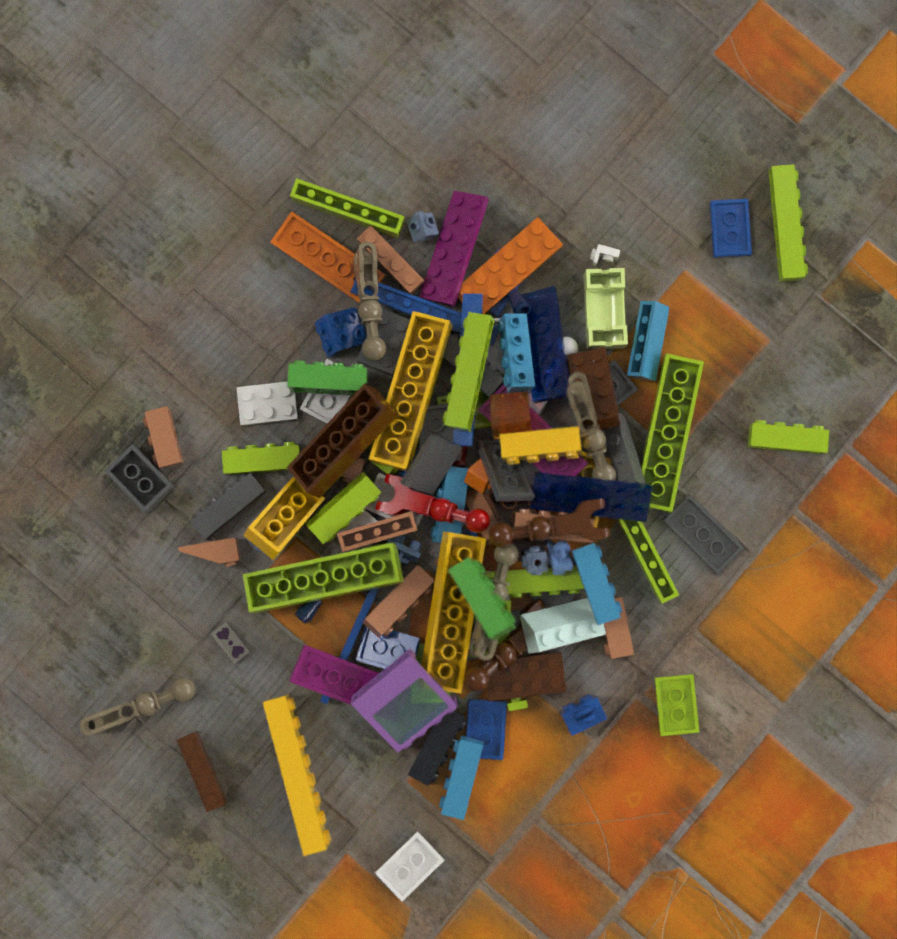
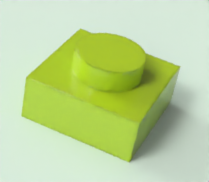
[507,697,528,711]

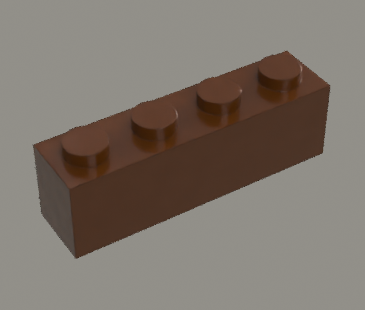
[176,731,228,812]

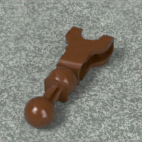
[489,499,610,548]
[465,599,545,692]

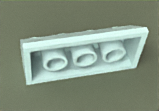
[520,598,606,653]

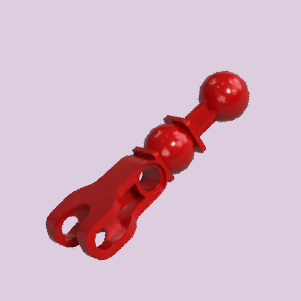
[375,474,490,533]

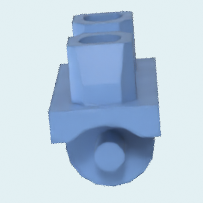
[387,535,422,565]
[546,540,573,575]

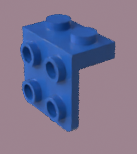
[314,308,367,358]

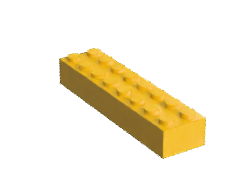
[369,311,453,471]
[418,531,486,693]
[263,694,331,856]

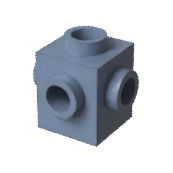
[407,211,439,242]
[521,546,550,575]

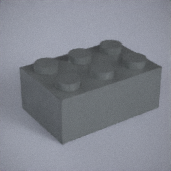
[357,309,410,377]
[105,444,175,513]

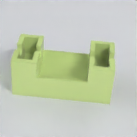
[584,268,628,350]

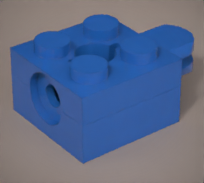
[559,694,607,736]

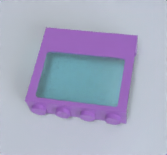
[351,648,457,752]

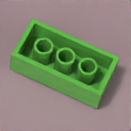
[287,360,369,396]
[449,557,516,640]

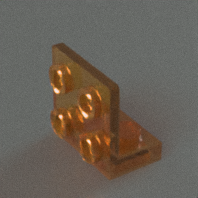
[490,391,532,440]

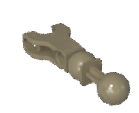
[353,241,386,361]
[567,372,617,488]
[468,543,518,660]
[80,677,196,735]

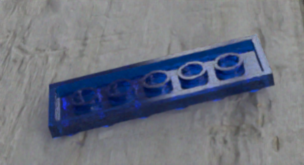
[521,286,569,404]
[530,472,652,522]

